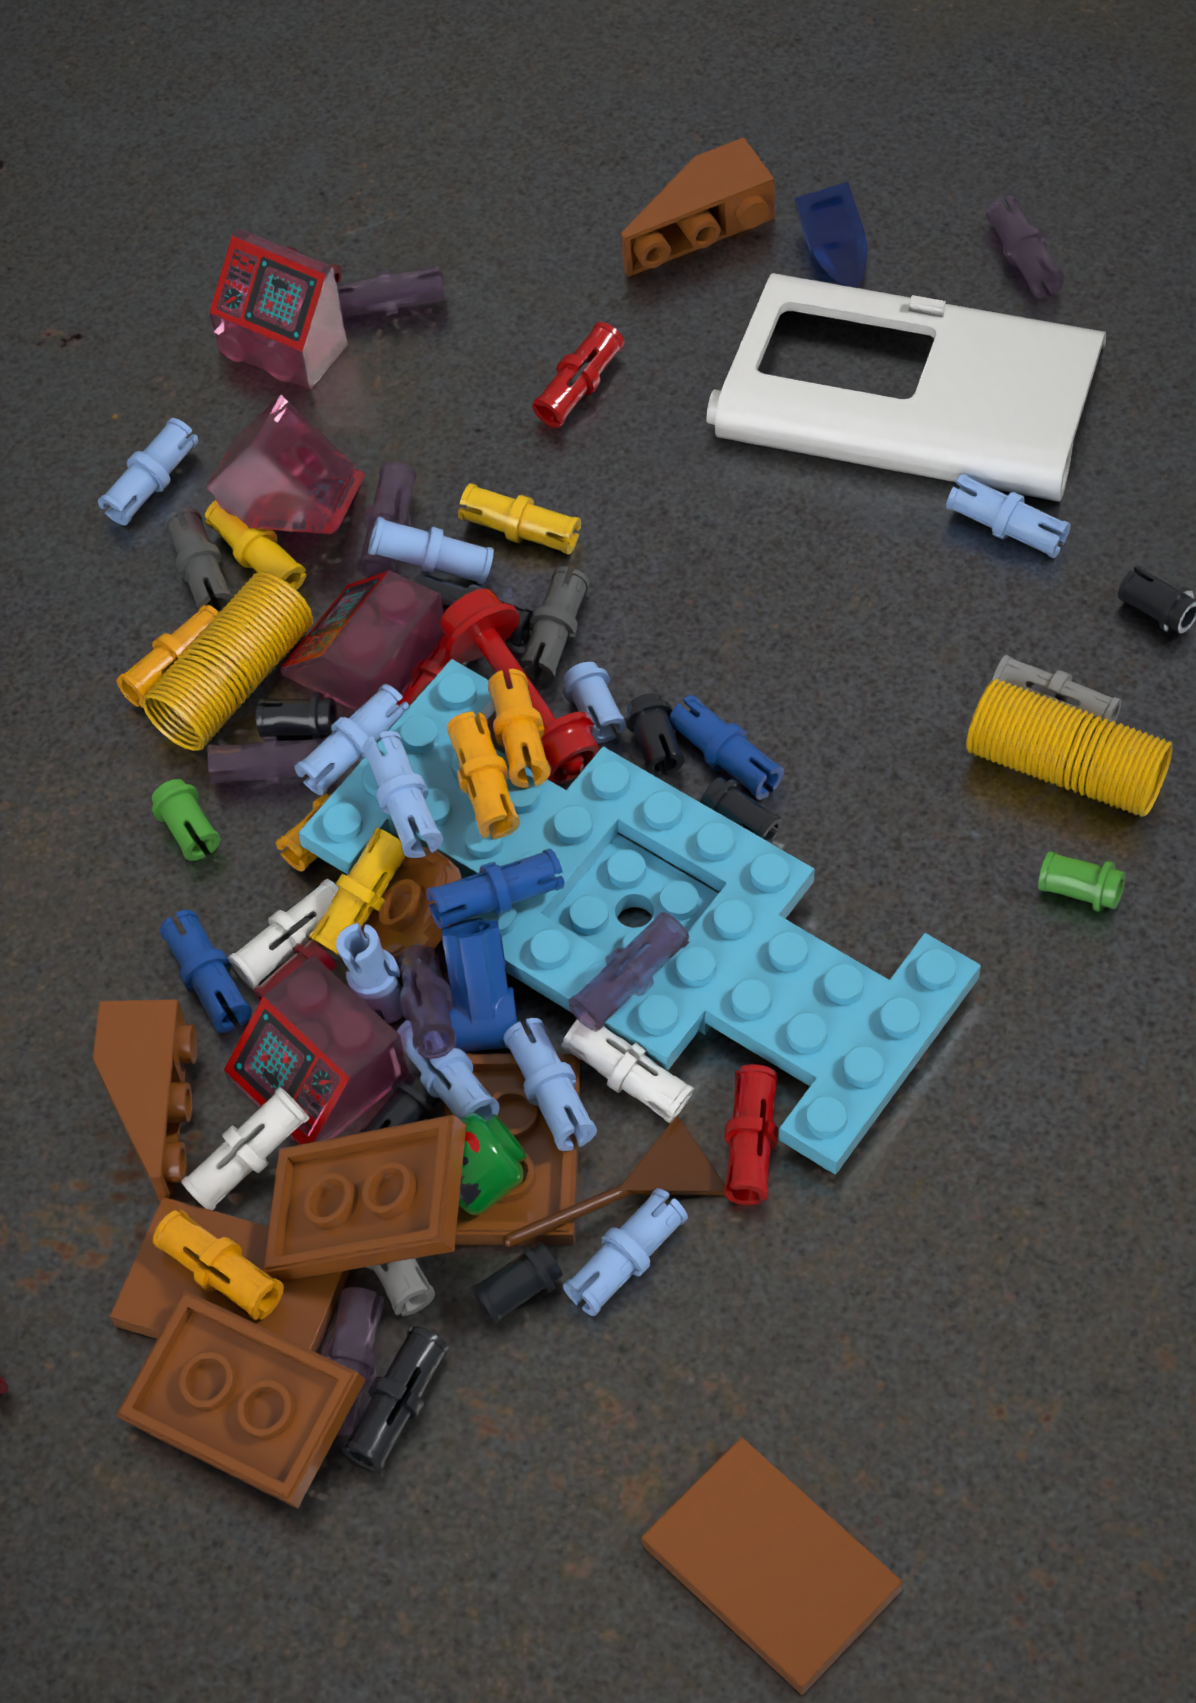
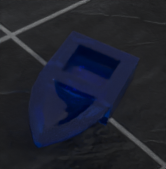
[795,182,867,288]

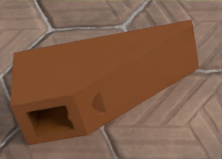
[621,137,775,278]
[93,999,198,1202]

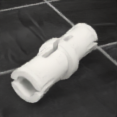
[227,879,339,989]
[561,1012,694,1123]
[181,1087,310,1211]

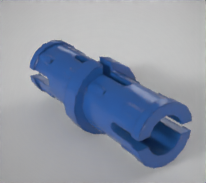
[669,695,784,800]
[426,848,565,929]
[159,910,252,1033]

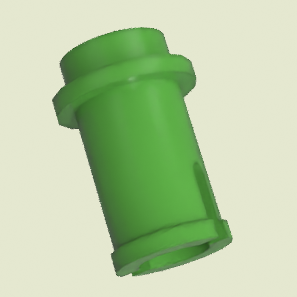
[152,779,221,861]
[1038,851,1126,912]

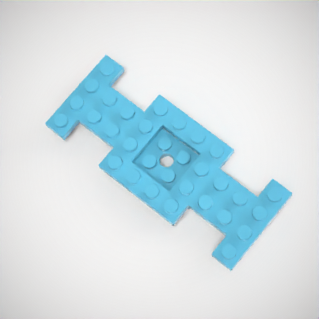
[298,659,981,1175]

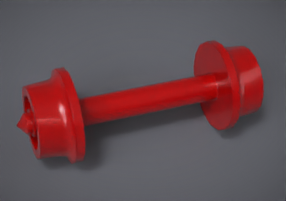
[440,588,600,785]

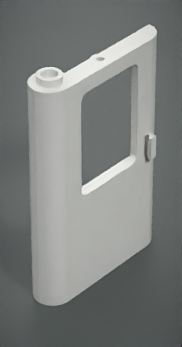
[707,273,1106,502]

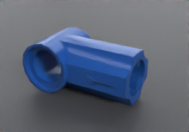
[442,918,518,1053]

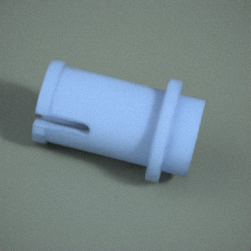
[563,662,626,743]

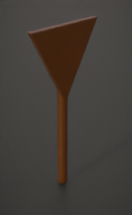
[503,1115,725,1247]

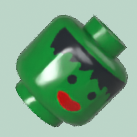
[459,1113,527,1215]

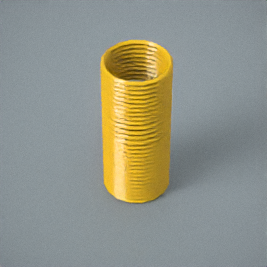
[142,572,314,751]
[966,678,1173,818]

